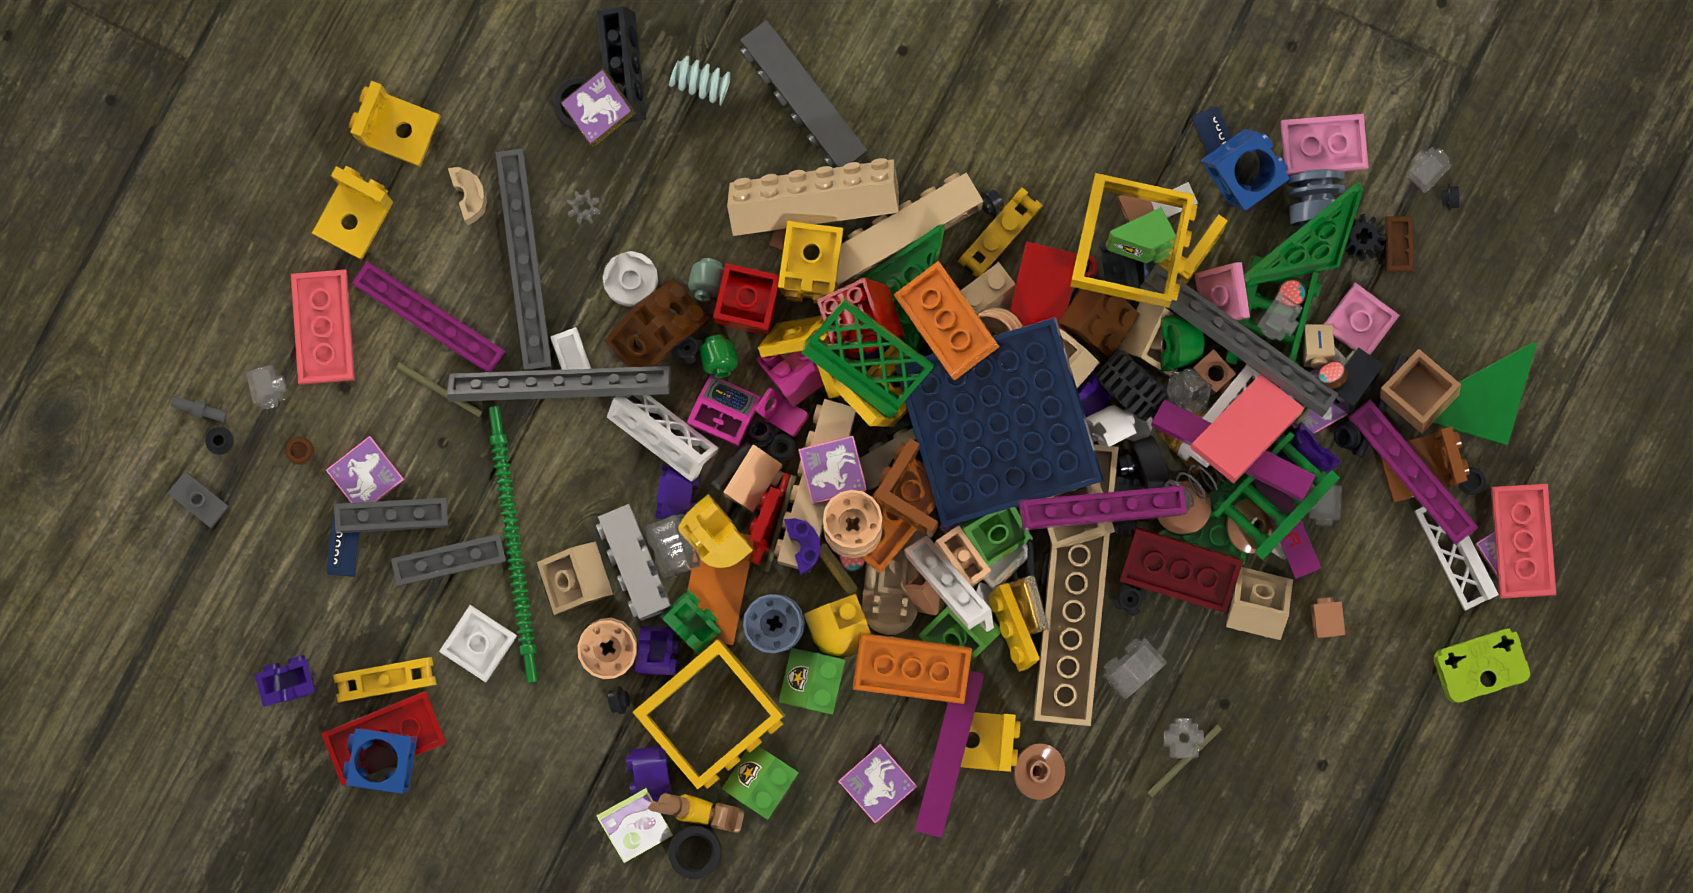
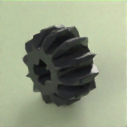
[1344,214,1386,262]

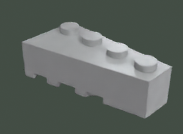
[596,504,672,621]

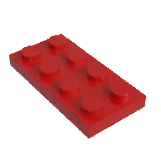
[321,691,447,786]

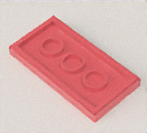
[291,270,355,385]
[1190,374,1304,483]
[1491,484,1556,599]

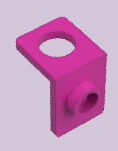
[755,388,809,437]

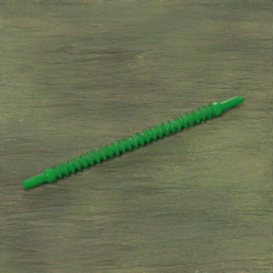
[488,406,538,683]

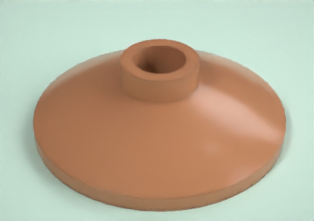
[1158,481,1211,535]
[1226,498,1275,554]
[1013,743,1065,800]

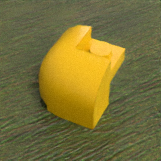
[679,494,753,568]
[804,594,871,659]

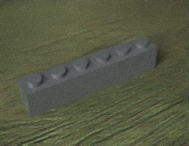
[740,20,867,168]

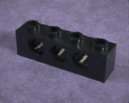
[597,6,646,124]

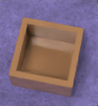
[1380,349,1461,434]

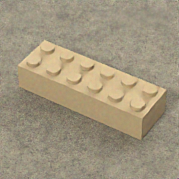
[727,158,899,236]
[836,172,983,290]
[774,399,857,573]

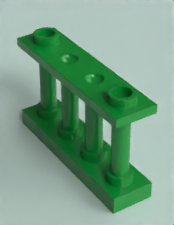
[1224,255,1321,368]
[1213,432,1340,560]

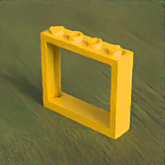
[1070,173,1197,308]
[633,638,785,789]

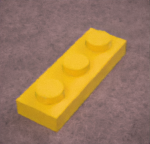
[988,583,1040,672]

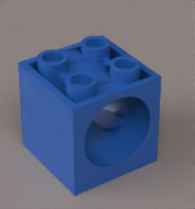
[1200,129,1290,211]
[343,729,417,794]

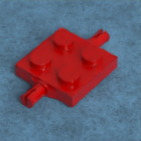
[748,473,791,565]

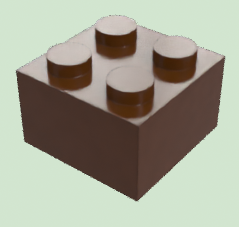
[1058,289,1140,359]

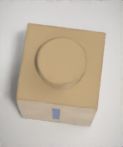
[1301,324,1335,369]

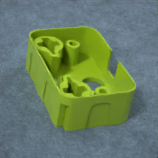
[1434,628,1530,703]

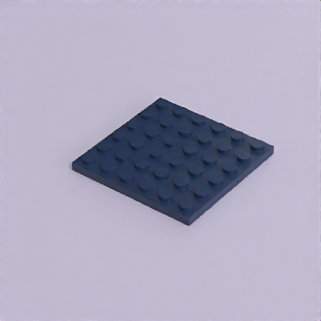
[895,317,1104,527]

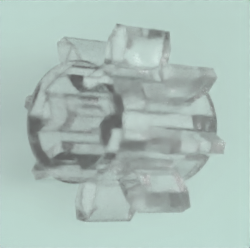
[567,190,601,225]

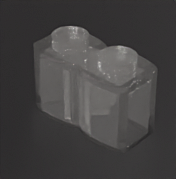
[646,514,700,579]
[1102,638,1167,701]

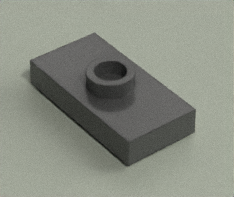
[168,471,229,528]

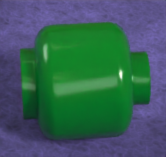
[700,335,738,378]

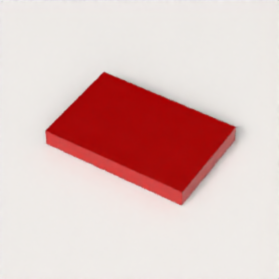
[1010,242,1077,330]

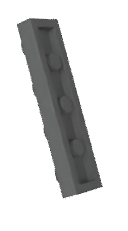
[334,498,448,533]
[391,534,507,586]

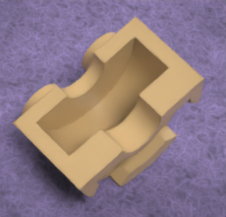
[448,167,487,225]

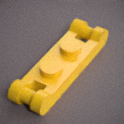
[957,187,1043,278]
[333,657,437,703]

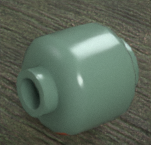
[688,258,724,301]

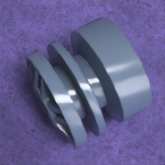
[1286,169,1346,227]
[743,594,805,653]

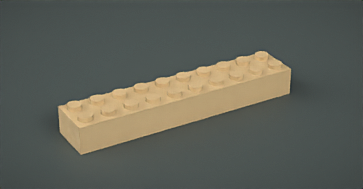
[1033,444,1118,726]

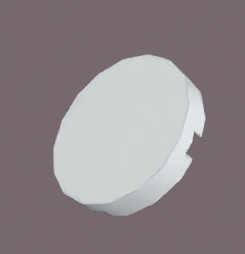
[603,251,658,307]

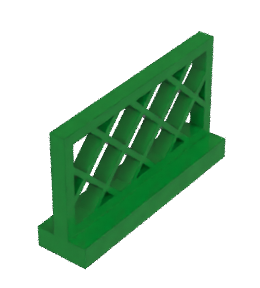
[802,298,934,419]

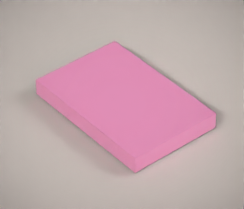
[1280,114,1369,176]

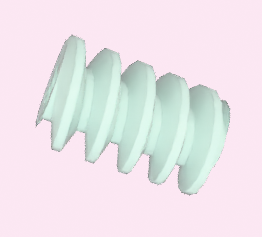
[669,55,730,106]

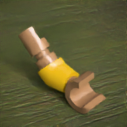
[648,793,744,833]

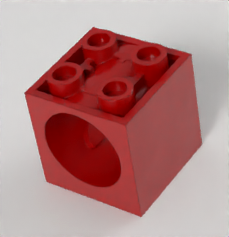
[713,263,780,336]
[817,277,906,359]

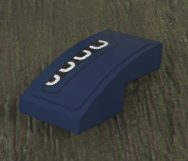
[1191,106,1240,161]
[327,515,360,577]

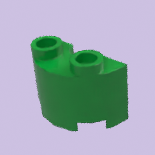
[1161,314,1204,371]
[660,590,721,654]

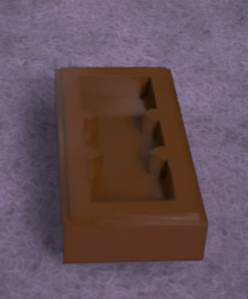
[1384,216,1414,273]

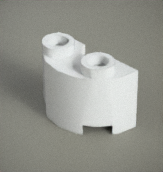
[1086,405,1136,447]

